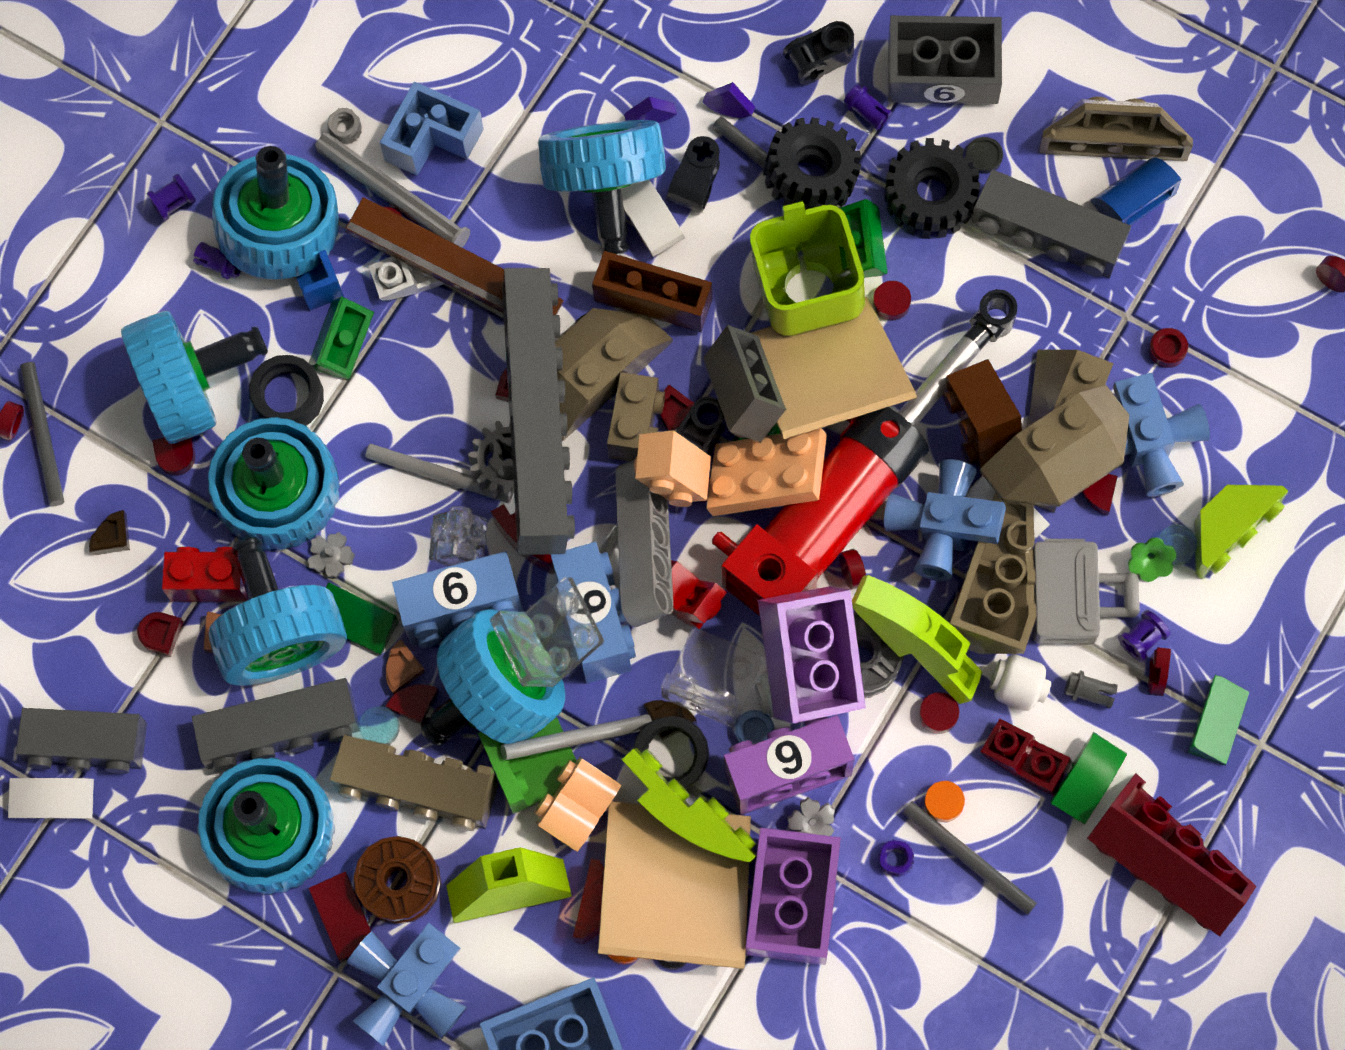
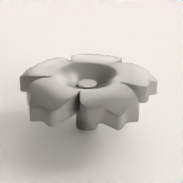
[307,532,355,578]
[787,797,835,836]

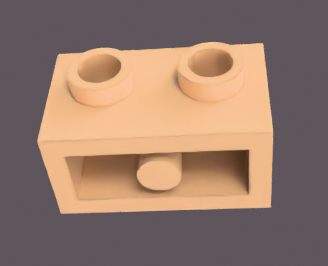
[634,430,711,507]

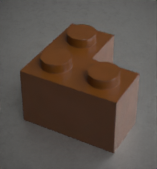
[943,359,1022,476]

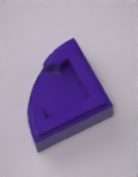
[702,82,755,118]
[624,97,677,123]

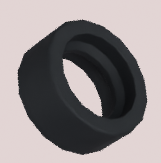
[249,355,324,426]
[633,716,709,789]

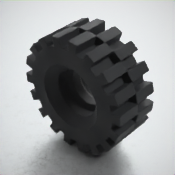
[763,117,861,210]
[884,138,980,239]

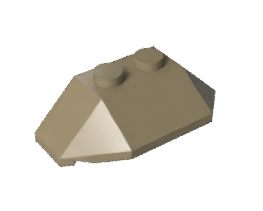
[1039,96,1193,161]
[555,308,673,441]
[980,385,1129,507]

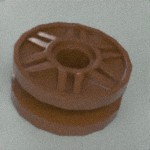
[354,836,442,925]

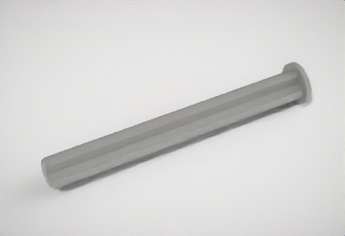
[315,133,470,248]

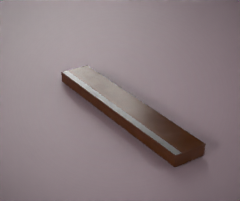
[345,197,564,315]

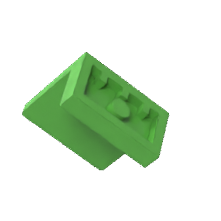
[478,717,577,814]

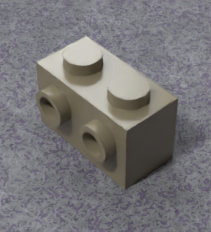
[607,372,665,461]

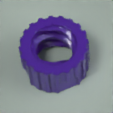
[879,839,914,877]

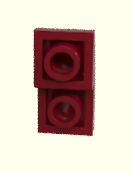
[491,504,555,574]
[980,718,1072,796]

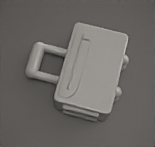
[1033,539,1140,644]

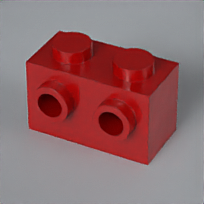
[162,547,248,602]

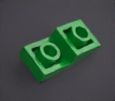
[1050,731,1127,825]

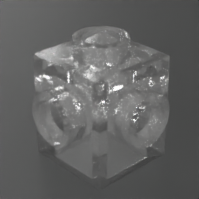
[428,506,488,566]

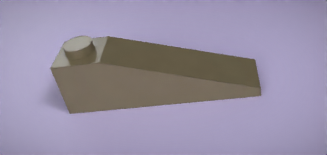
[949,492,1036,654]

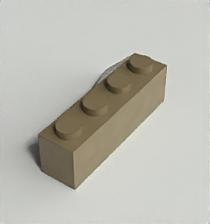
[1027,349,1114,513]
[330,735,499,831]

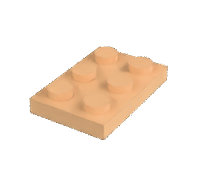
[706,428,827,516]

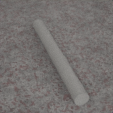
[365,443,513,504]
[500,714,652,760]

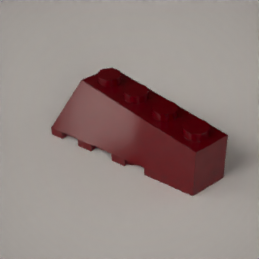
[1087,773,1257,937]

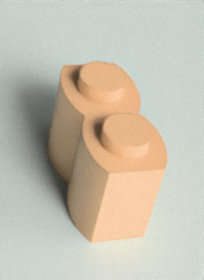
[534,757,622,852]

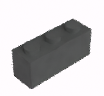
[703,325,786,443]
[16,707,147,774]

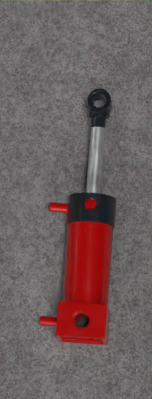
[712,289,1018,616]

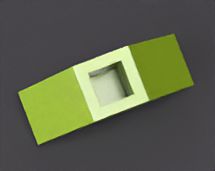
[1194,484,1288,579]
[446,847,572,923]

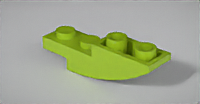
[852,575,983,704]
[622,748,757,862]

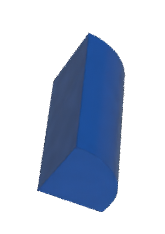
[1090,157,1182,225]

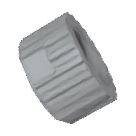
[327,107,362,145]

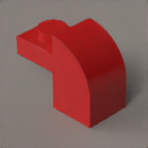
[671,560,727,630]

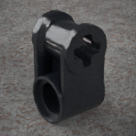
[782,21,854,85]
[666,136,720,213]
[675,396,726,456]

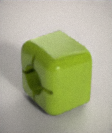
[750,201,865,336]

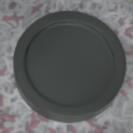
[966,137,1003,174]

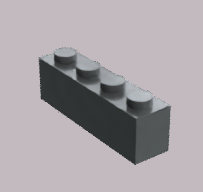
[972,169,1131,279]
[192,678,361,772]

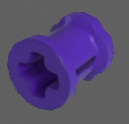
[146,174,196,221]
[1118,610,1171,662]

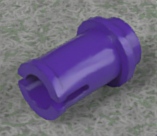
[844,84,892,130]
[193,242,241,280]

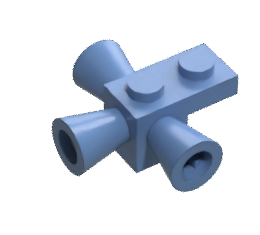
[1113,373,1210,497]
[884,459,1006,581]
[347,923,467,1047]

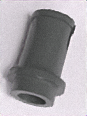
[1064,670,1118,709]

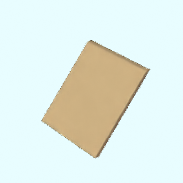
[751,297,917,439]
[598,801,751,969]

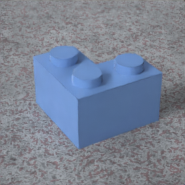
[379,81,484,176]

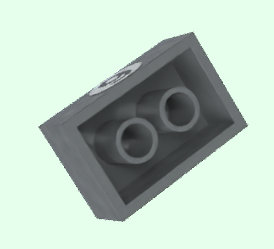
[888,15,1002,104]

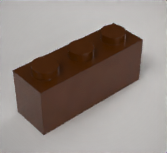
[592,251,713,332]

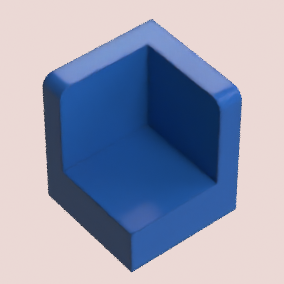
[296,250,344,311]

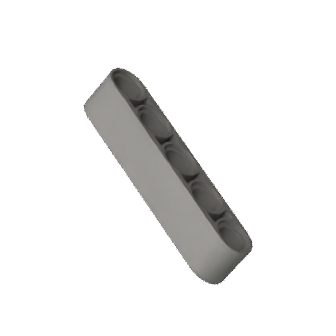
[615,459,673,627]

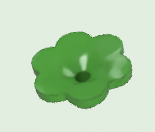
[1128,537,1176,582]

